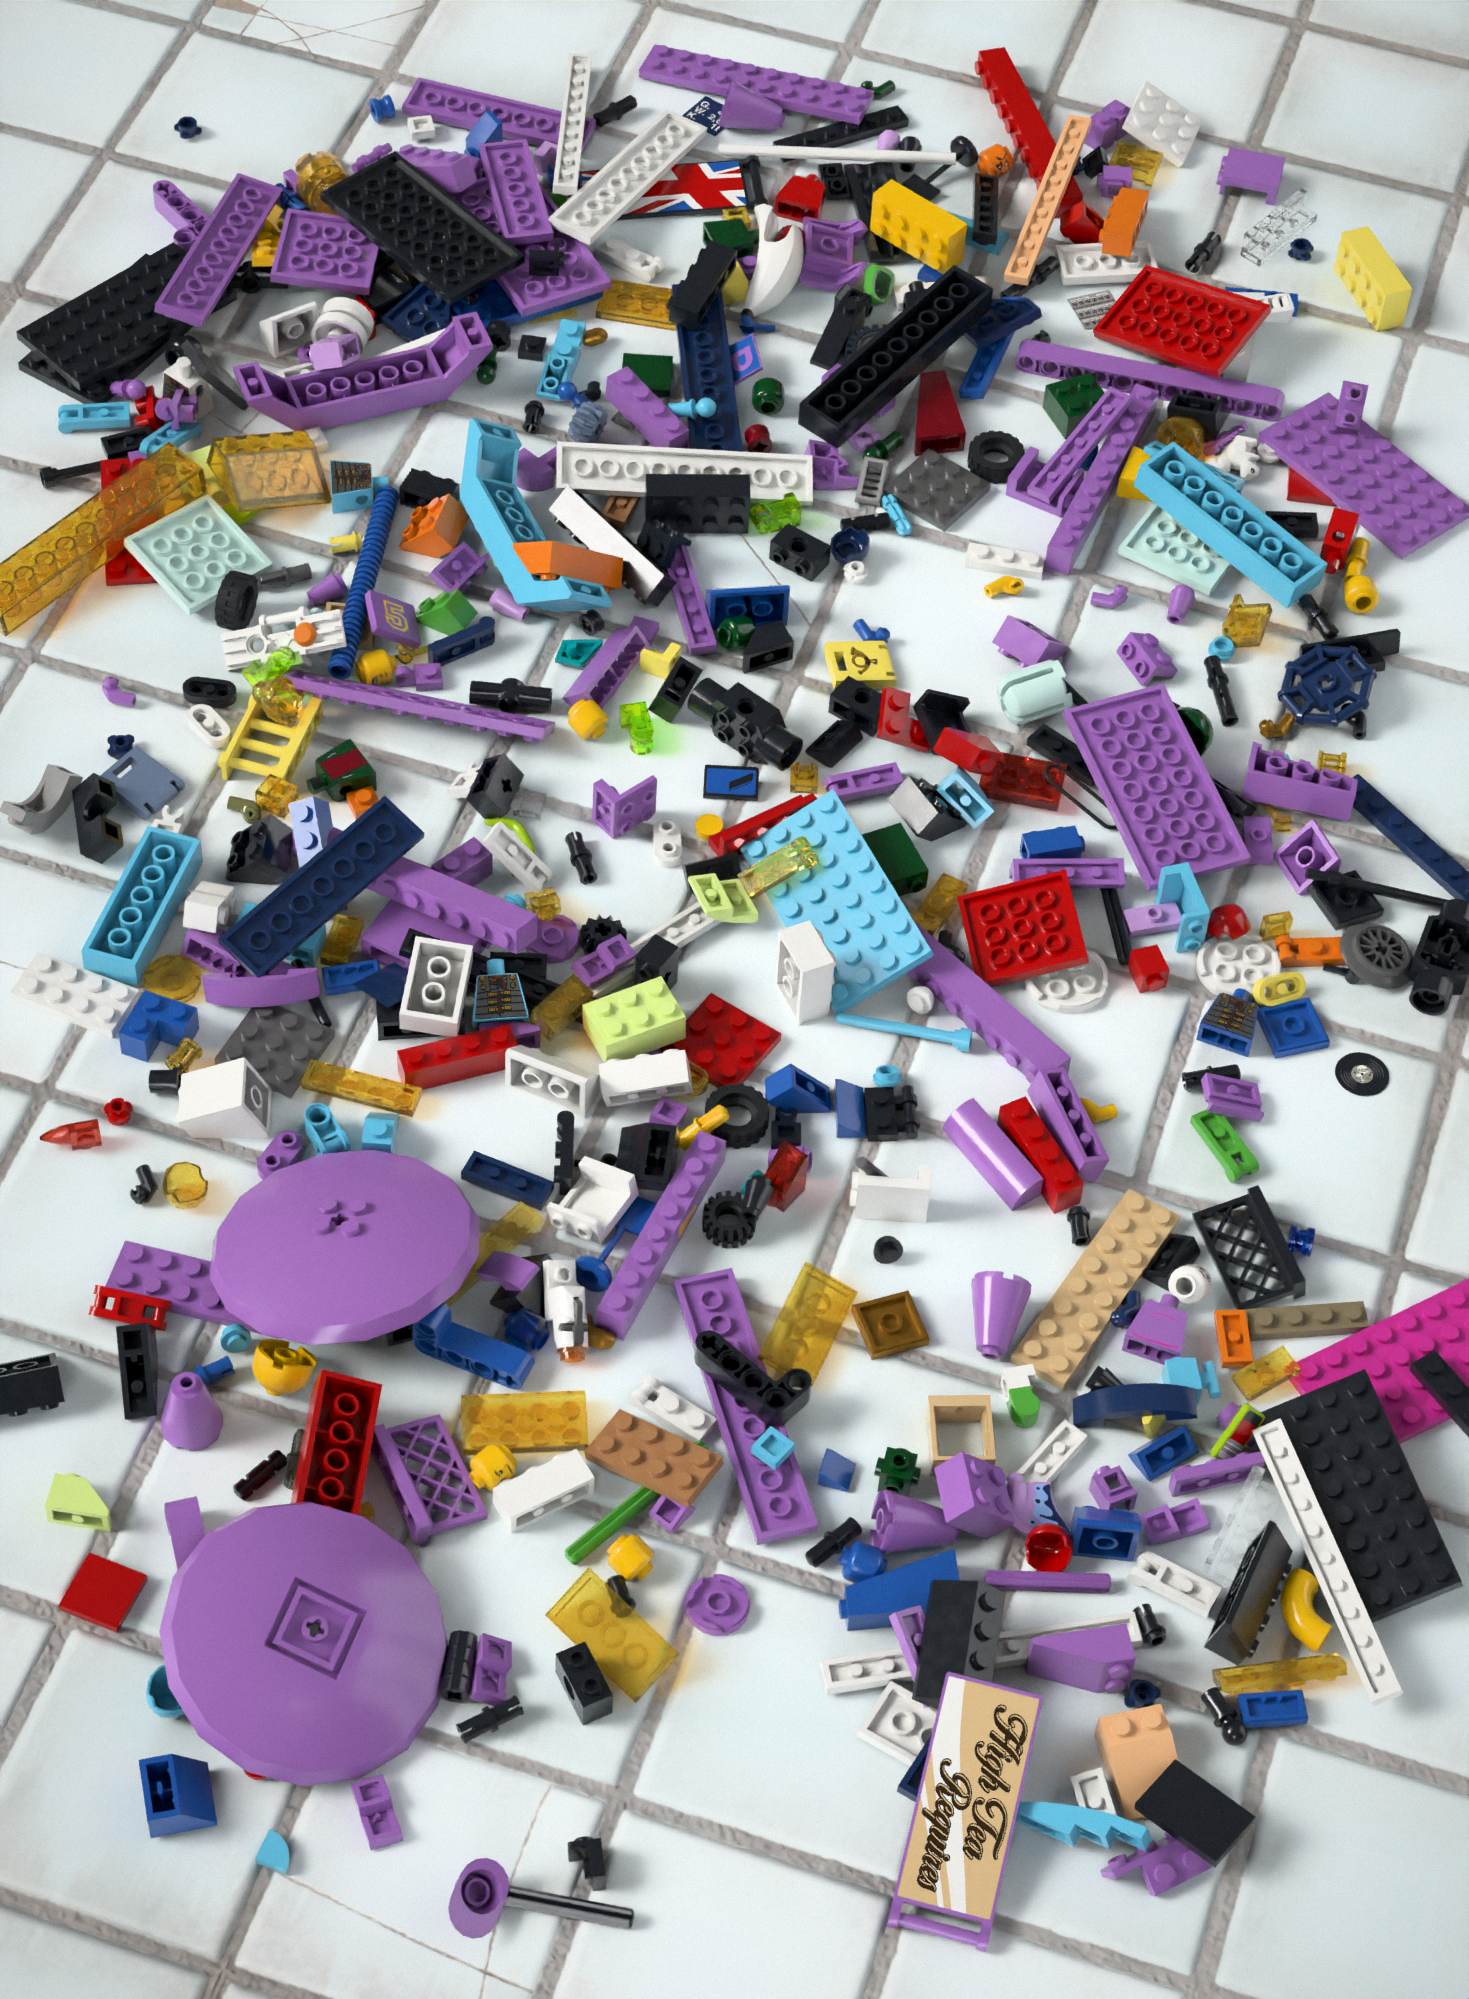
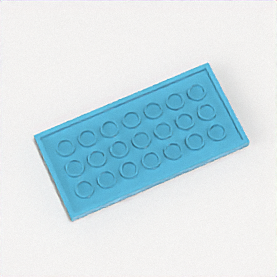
[740,789,934,1014]

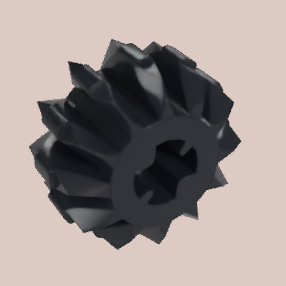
[579,914,627,956]

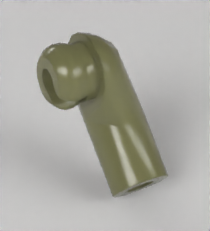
[227,796,261,824]

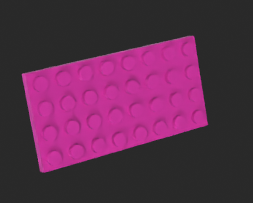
[1284,1279,1469,1444]

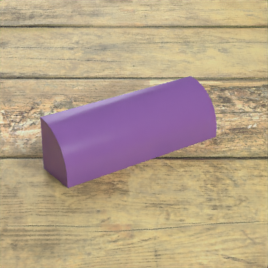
[562,625,651,709]
[181,929,298,978]
[942,1098,1043,1211]

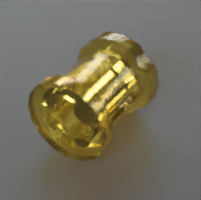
[1316,750,1347,775]
[165,1038,203,1074]

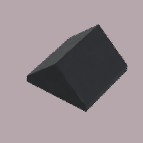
[490,1254,553,1330]

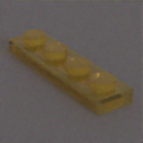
[301,1059,422,1117]
[1212,1653,1347,1694]

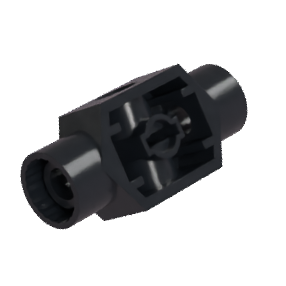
[687,678,803,771]
[1408,899,1469,1016]

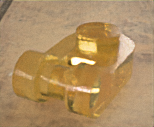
[524,887,561,920]

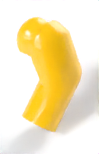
[984,576,1024,598]

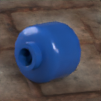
[838,1540,888,1583]

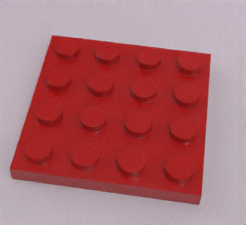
[957,869,1089,987]

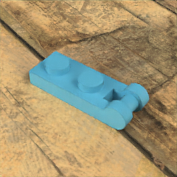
[58,402,131,434]

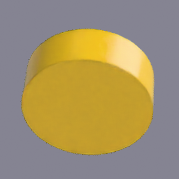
[695,814,723,841]

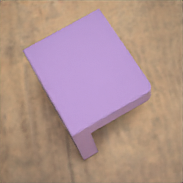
[534,141,558,177]

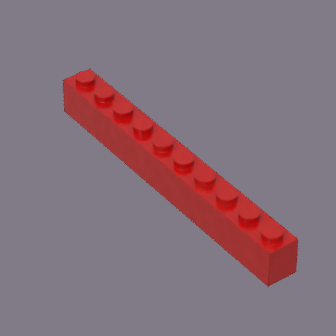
[974,47,1083,218]

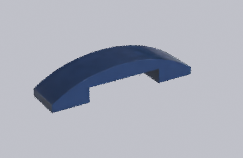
[1073,1383,1197,1428]

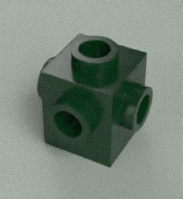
[874,1447,921,1497]

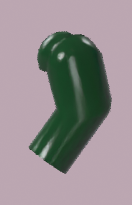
[860,80,895,98]

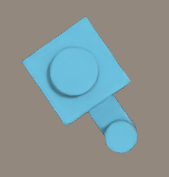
[1161,1356,1221,1405]

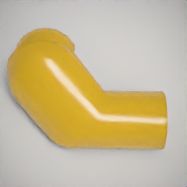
[1079,1097,1117,1124]

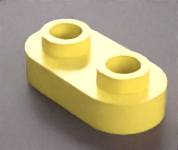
[1253,971,1306,1006]

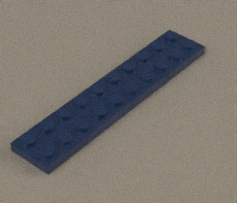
[671,284,743,452]

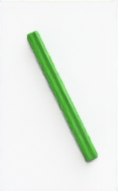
[565,1440,709,1565]

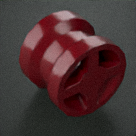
[744,424,773,453]

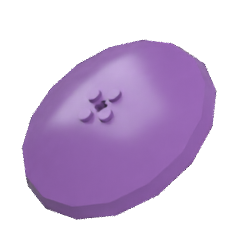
[210,1150,479,1345]

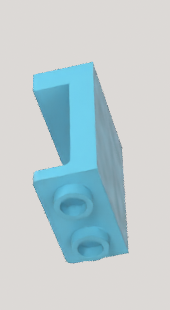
[1154,862,1211,953]

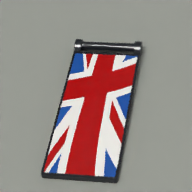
[578,155,769,220]

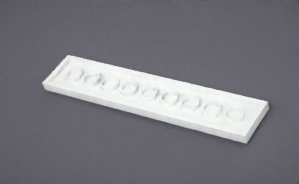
[549,109,708,245]
[556,441,813,506]

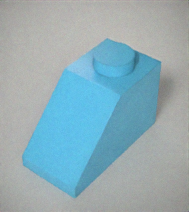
[937,765,995,829]
[361,1112,399,1154]

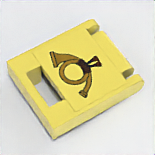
[824,641,897,690]

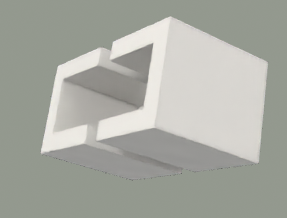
[183,881,237,933]

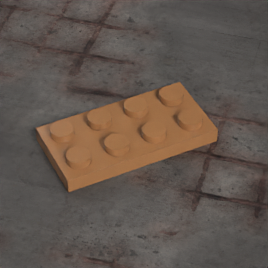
[584,1409,724,1508]

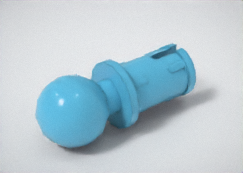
[668,397,716,419]

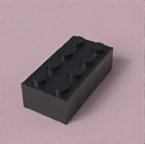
[644,474,751,533]

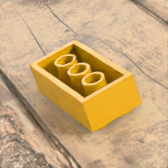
[870,179,967,274]

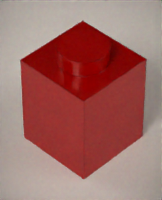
[1128,944,1170,993]

